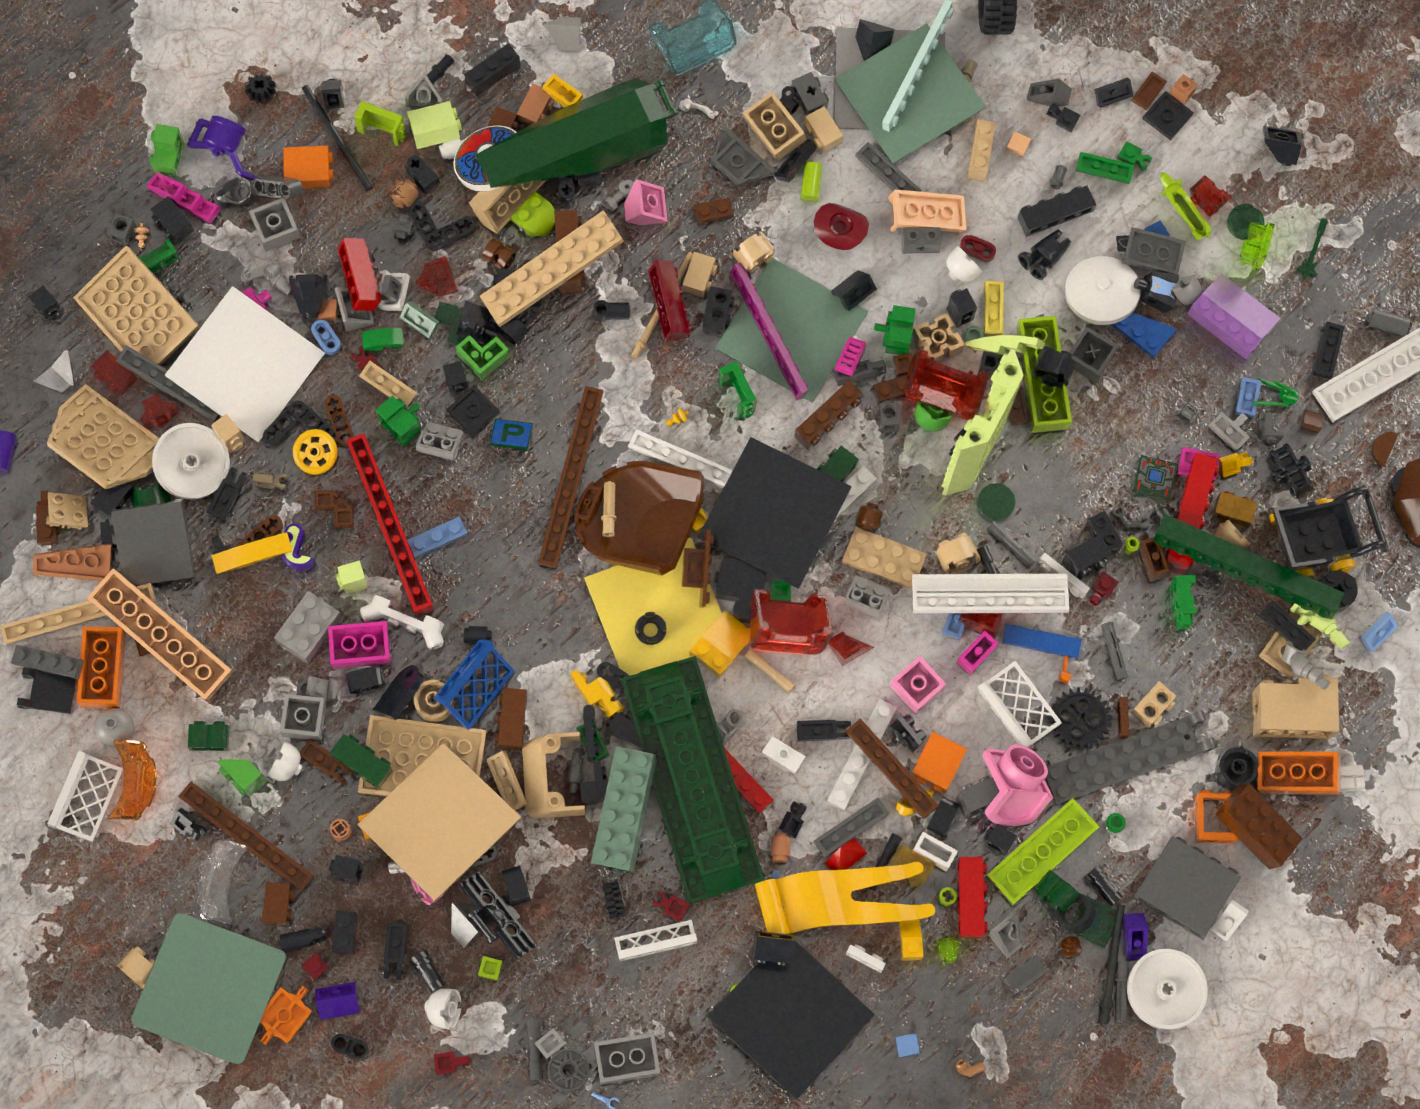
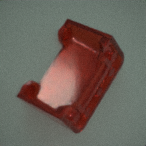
[904,349,990,420]
[750,589,834,655]

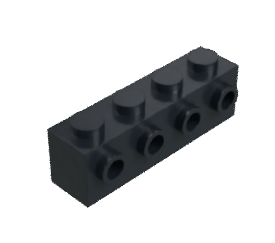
[1017,185,1096,237]

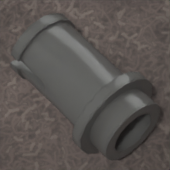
[1049,165,1067,190]

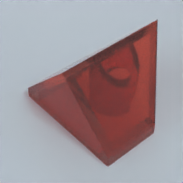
[827,631,874,666]

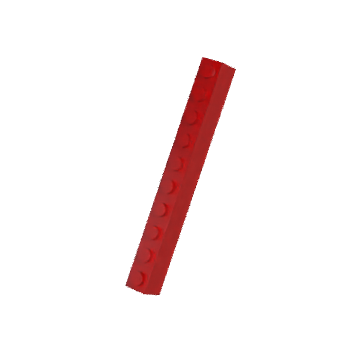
[346,433,434,617]

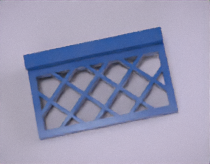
[434,639,515,730]

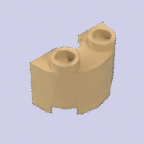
[117,946,155,989]

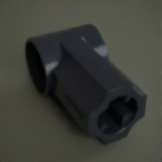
[592,300,630,322]

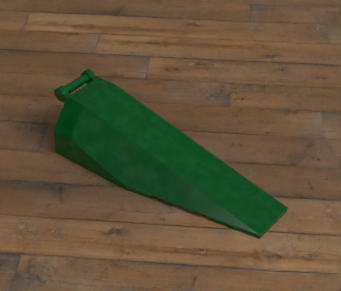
[476,78,679,188]

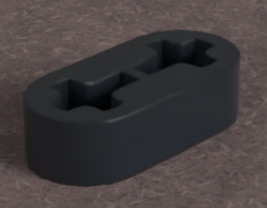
[597,662,630,690]

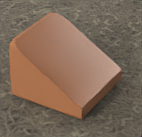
[318,299,339,321]

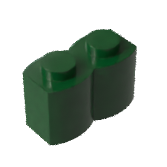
[188,721,230,751]
[1034,869,1080,912]

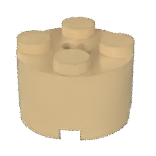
[732,231,775,274]
[936,533,981,574]
[414,680,454,723]

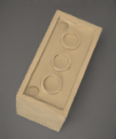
[1252,674,1339,739]

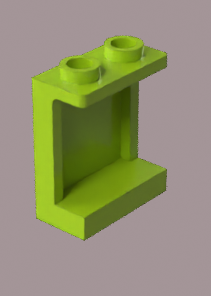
[354,101,407,146]

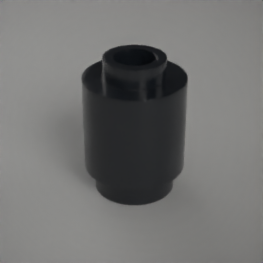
[463,626,492,645]

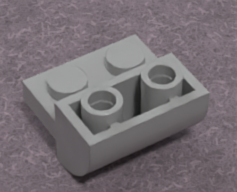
[416,421,464,461]
[843,575,891,619]

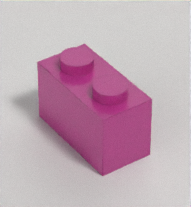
[956,631,999,676]

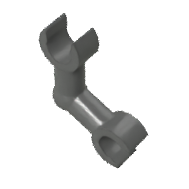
[1111,505,1150,531]

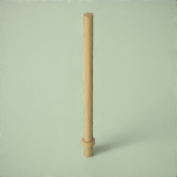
[631,252,693,359]

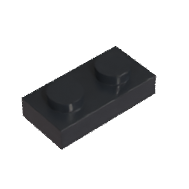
[1094,77,1133,108]

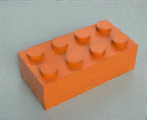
[77,627,126,709]
[1257,752,1340,795]

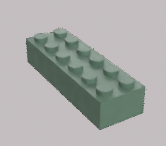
[591,746,658,872]

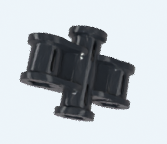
[1269,443,1313,499]

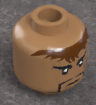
[391,179,419,208]

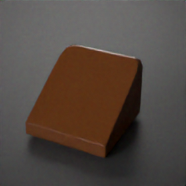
[1301,409,1324,432]

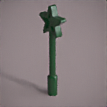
[1297,219,1328,280]

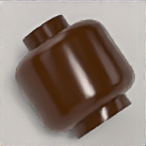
[856,502,883,532]

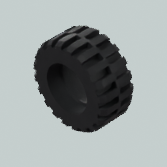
[978,0,1017,35]

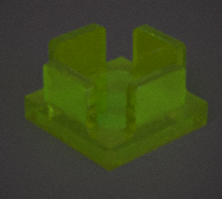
[1239,222,1275,271]

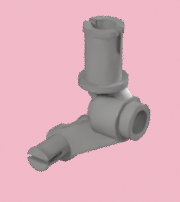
[241,262,292,296]

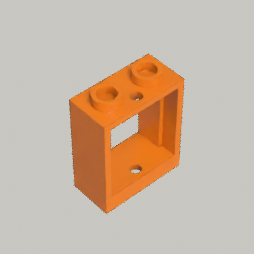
[1195,790,1238,844]

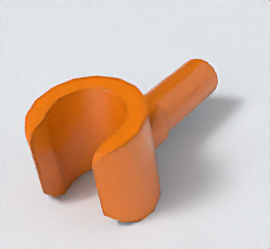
[1059,656,1072,684]

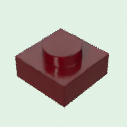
[301,952,330,981]

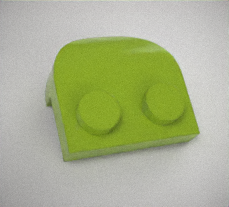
[511,191,555,238]

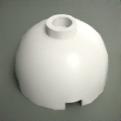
[946,246,983,283]
[266,741,303,781]
[425,989,461,1029]

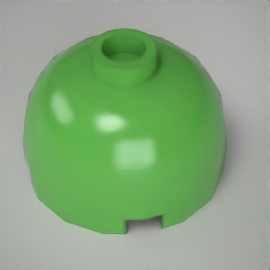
[914,396,953,432]

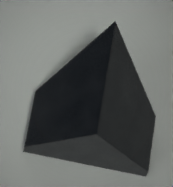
[855,19,895,61]

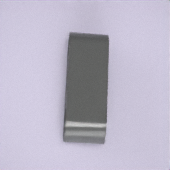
[251,175,303,199]

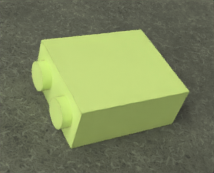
[407,101,462,149]

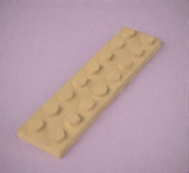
[480,210,624,327]

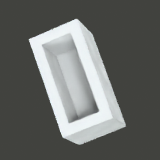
[912,832,958,872]

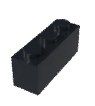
[464,43,520,96]

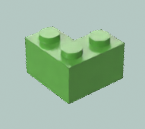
[150,124,184,176]
[455,335,510,381]

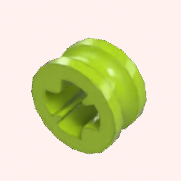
[938,887,957,906]

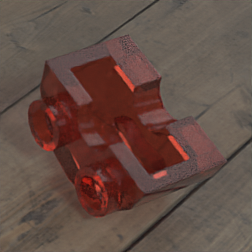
[1190,175,1232,217]

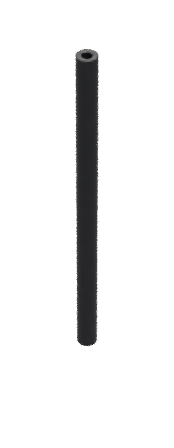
[302,85,373,191]

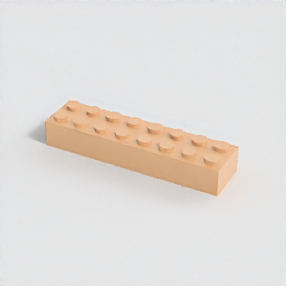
[87,569,234,701]

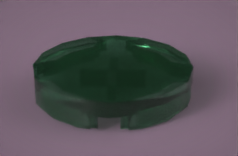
[1227,204,1264,240]
[977,483,1016,521]

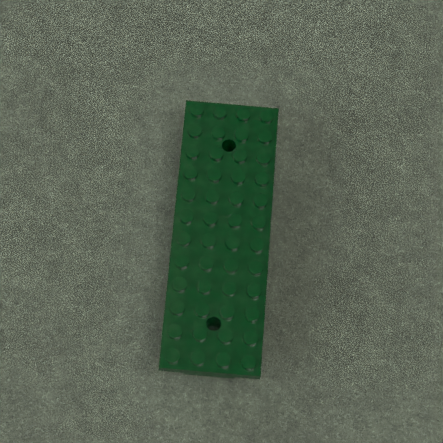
[621,656,765,904]

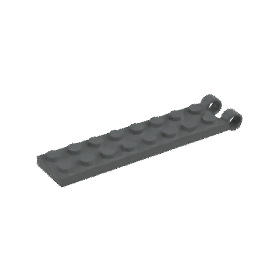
[1045,711,1218,806]

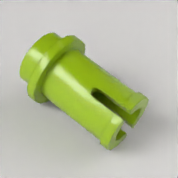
[1124,537,1140,555]

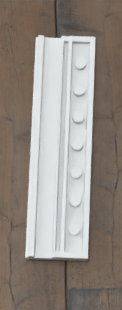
[912,574,1069,613]

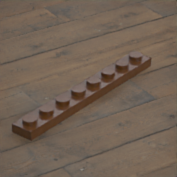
[178,781,314,892]

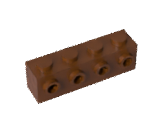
[794,380,862,450]

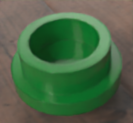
[1106,813,1126,833]

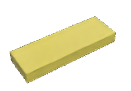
[984,281,1004,336]

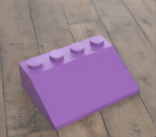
[1187,273,1281,360]

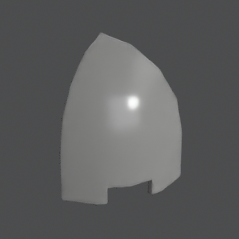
[1172,275,1202,305]

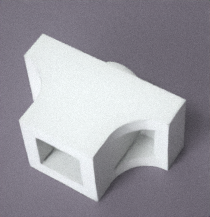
[762,736,806,774]

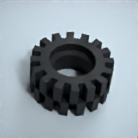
[602,881,626,919]

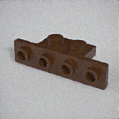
[682,529,714,608]

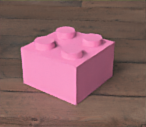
[890,656,946,714]

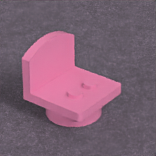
[982,745,1053,826]

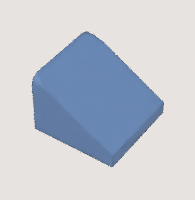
[895,1033,920,1057]

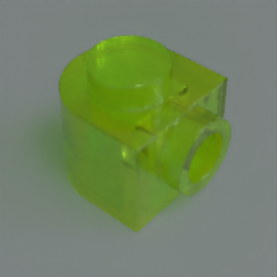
[936,937,960,963]

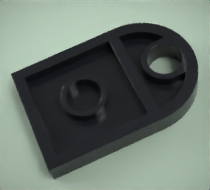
[372,665,424,721]

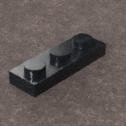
[1313,322,1345,379]
[1259,600,1316,651]

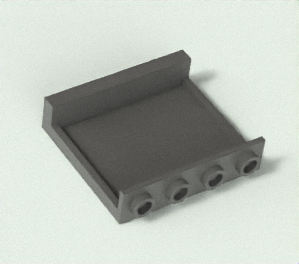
[109,498,195,586]
[1135,836,1241,940]

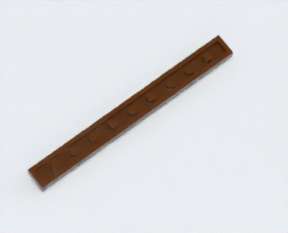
[538,386,604,569]

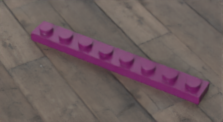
[730,262,808,400]

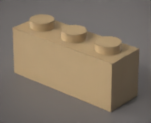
[967,119,996,181]

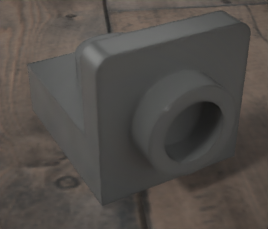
[381,275,402,302]

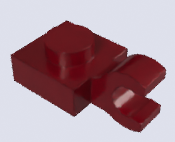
[1090,572,1119,606]
[434,1052,470,1075]

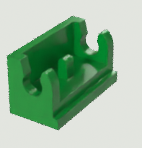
[138,239,179,274]

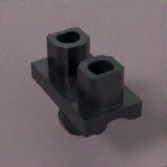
[891,715,927,753]

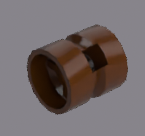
[481,238,517,269]

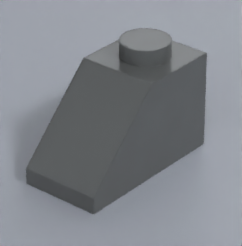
[1026,79,1072,107]

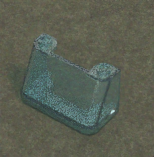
[648,0,737,75]

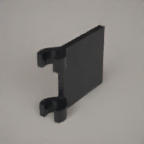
[17,667,76,714]

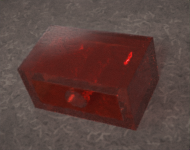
[91,350,137,395]

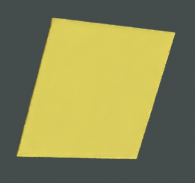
[584,538,722,678]

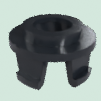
[635,612,667,645]

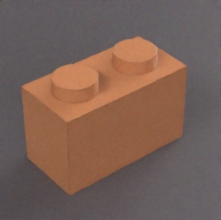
[517,83,555,126]

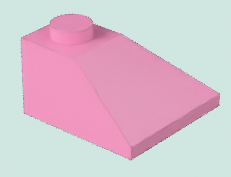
[624,180,668,225]

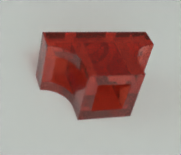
[140,393,180,430]

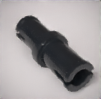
[426,54,455,85]

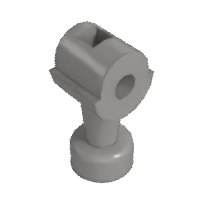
[603,180,634,212]

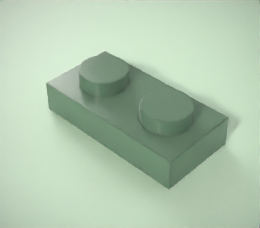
[399,301,440,338]

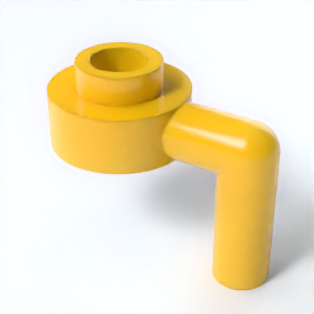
[896,790,934,816]

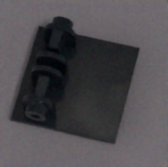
[456,300,497,345]

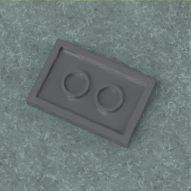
[1122,227,1186,275]

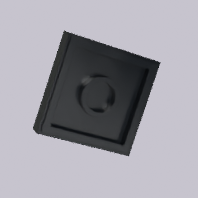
[1142,91,1194,141]
[446,385,500,438]

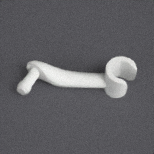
[679,99,718,119]

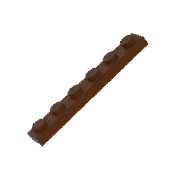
[846,718,939,819]

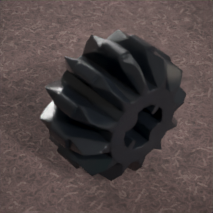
[245,72,276,104]

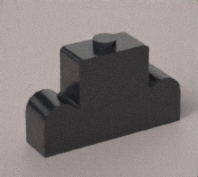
[714,557,767,625]

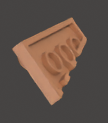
[33,543,113,581]

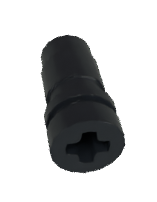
[1085,864,1123,906]
[409,950,445,993]

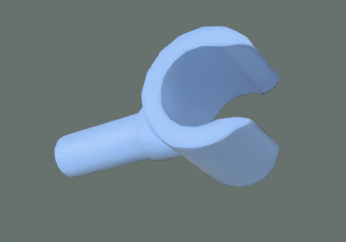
[592,1091,620,1109]

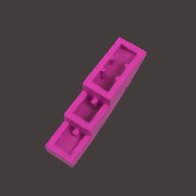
[146,172,221,224]

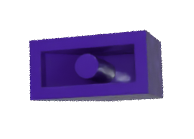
[1123,913,1148,960]

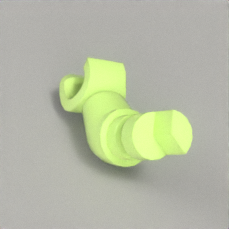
[1290,604,1351,649]

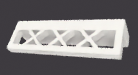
[614,920,697,962]

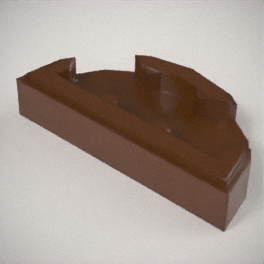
[1371,432,1399,467]

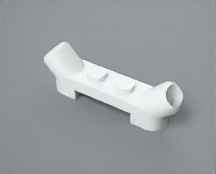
[360,595,445,650]

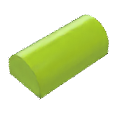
[800,161,823,202]

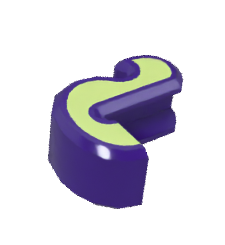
[281,523,316,572]

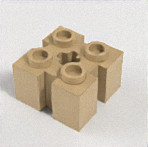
[912,313,964,367]

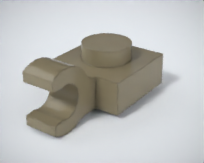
[253,472,288,490]

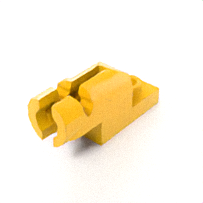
[570,669,624,719]

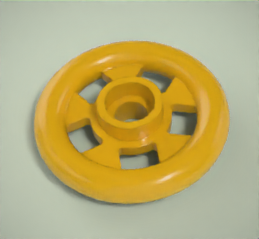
[293,429,338,475]

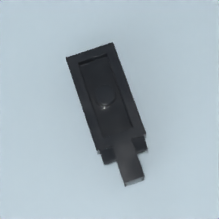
[774,139,817,182]

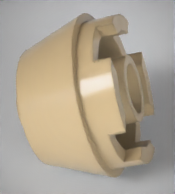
[1214,520,1251,549]

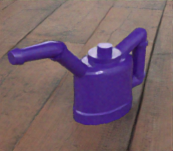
[187,115,259,181]

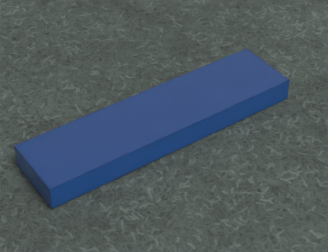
[1002,624,1082,659]

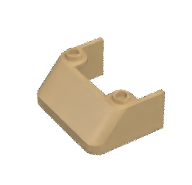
[522,732,585,819]

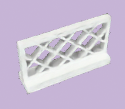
[978,661,1062,748]
[48,751,123,842]

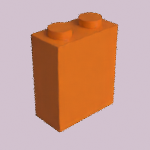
[283,145,334,188]
[911,731,967,794]

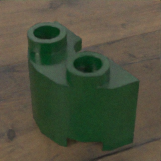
[131,484,171,507]

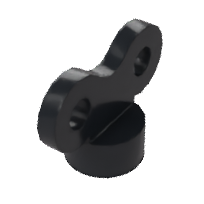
[779,86,799,115]

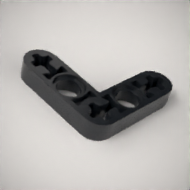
[409,201,476,251]
[263,400,335,446]

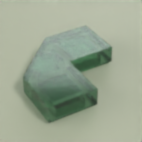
[435,302,465,345]

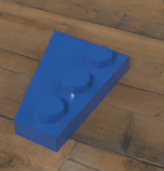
[1110,312,1177,358]

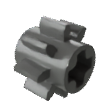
[392,214,414,239]

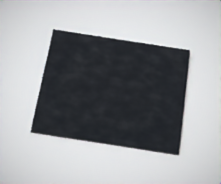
[698,437,852,589]
[707,942,875,1100]

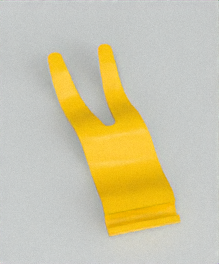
[755,862,935,934]

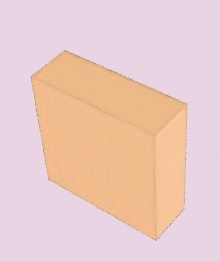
[1007,131,1031,156]

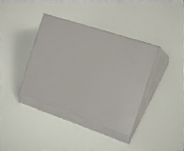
[335,287,374,332]

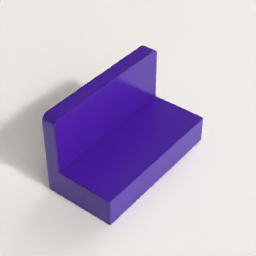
[315,982,360,1020]

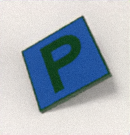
[490,419,533,450]

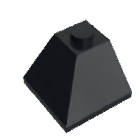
[1263,126,1302,166]

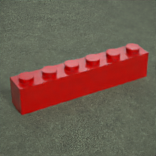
[1166,453,1220,570]

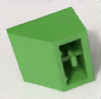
[218,759,267,797]

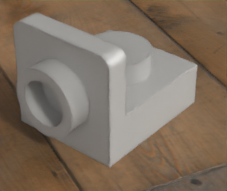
[305,676,338,701]
[534,1028,566,1059]

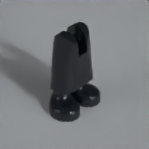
[1018,229,1072,280]

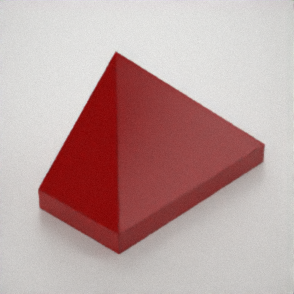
[824,838,867,870]

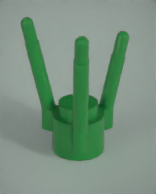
[1252,378,1299,408]

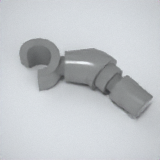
[1282,641,1331,690]

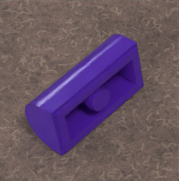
[0,430,17,472]

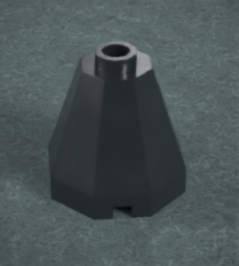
[289,274,329,317]

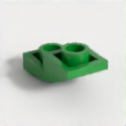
[361,328,404,351]

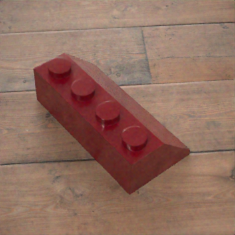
[648,260,691,342]

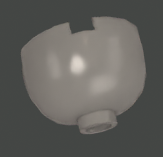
[94,708,135,748]

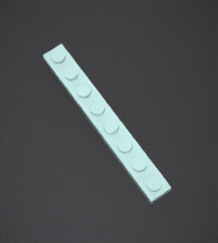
[882,0,954,132]

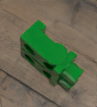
[1170,575,1197,630]

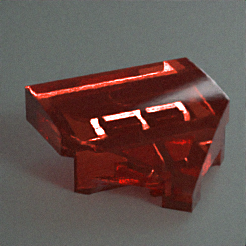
[415,256,458,297]

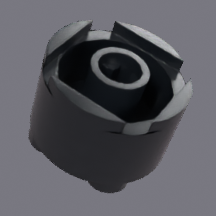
[1032,346,1075,388]
[1320,571,1358,614]
[1215,747,1259,790]

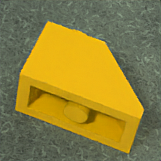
[899,920,923,961]

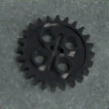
[1049,687,1112,750]

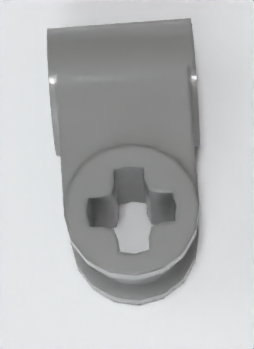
[716,709,746,744]

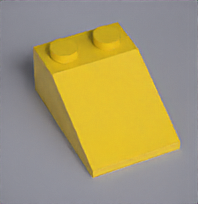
[689,610,755,679]

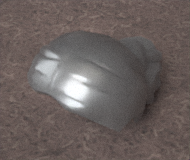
[214,177,252,205]

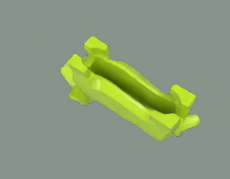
[1160,172,1212,241]

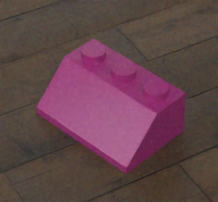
[328,621,391,669]

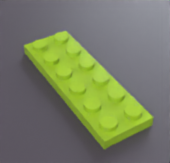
[986,798,1099,905]

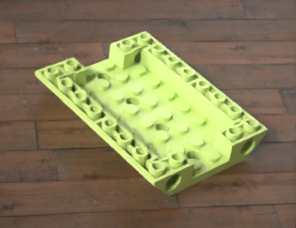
[941,349,1024,496]

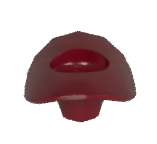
[814,203,869,250]

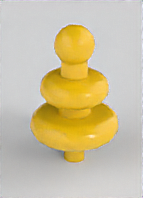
[666,408,689,426]

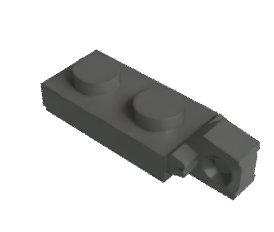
[833,360,887,386]

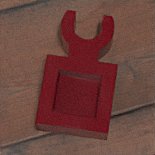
[351,346,384,372]
[652,891,690,922]

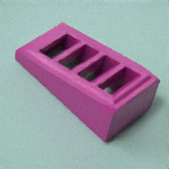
[835,337,866,376]

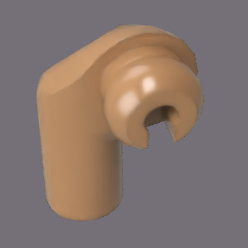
[955,1059,986,1077]

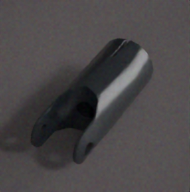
[280,928,327,952]

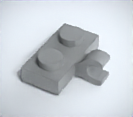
[1208,412,1250,452]

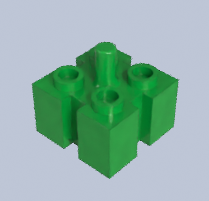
[874,305,916,355]
[376,395,421,448]

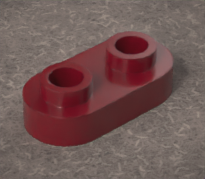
[960,235,996,262]

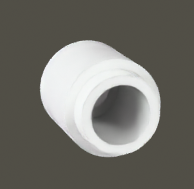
[438,138,464,160]

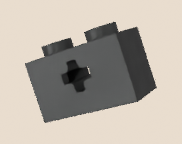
[791,72,829,116]
[902,227,941,254]

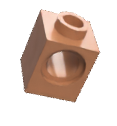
[1169,74,1198,105]

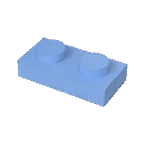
[1360,612,1398,653]

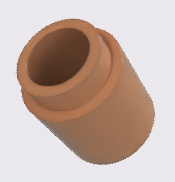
[770,833,791,863]

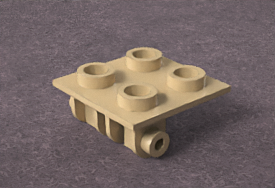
[46,492,88,530]

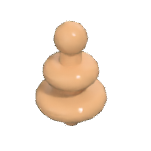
[133,223,149,249]

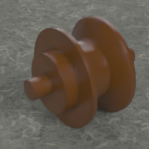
[1060,936,1082,957]

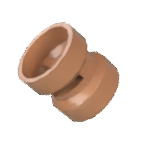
[330,819,351,842]

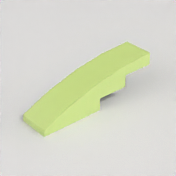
[965,335,1045,355]

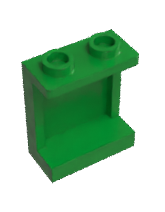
[719,361,757,419]

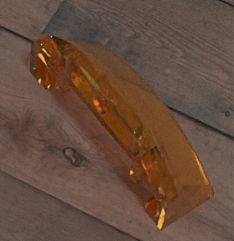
[108,740,157,821]

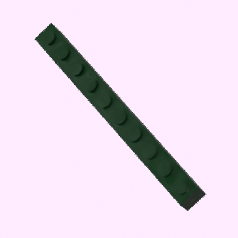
[1153,514,1344,620]

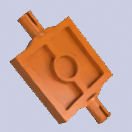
[259,986,313,1045]

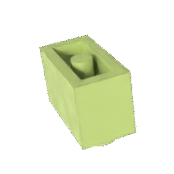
[335,560,368,595]

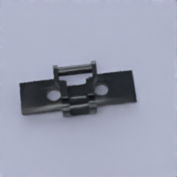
[459,872,537,960]

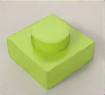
[478,956,503,981]

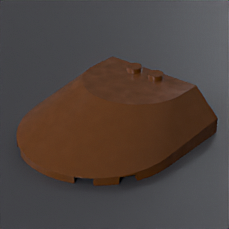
[574,461,704,576]

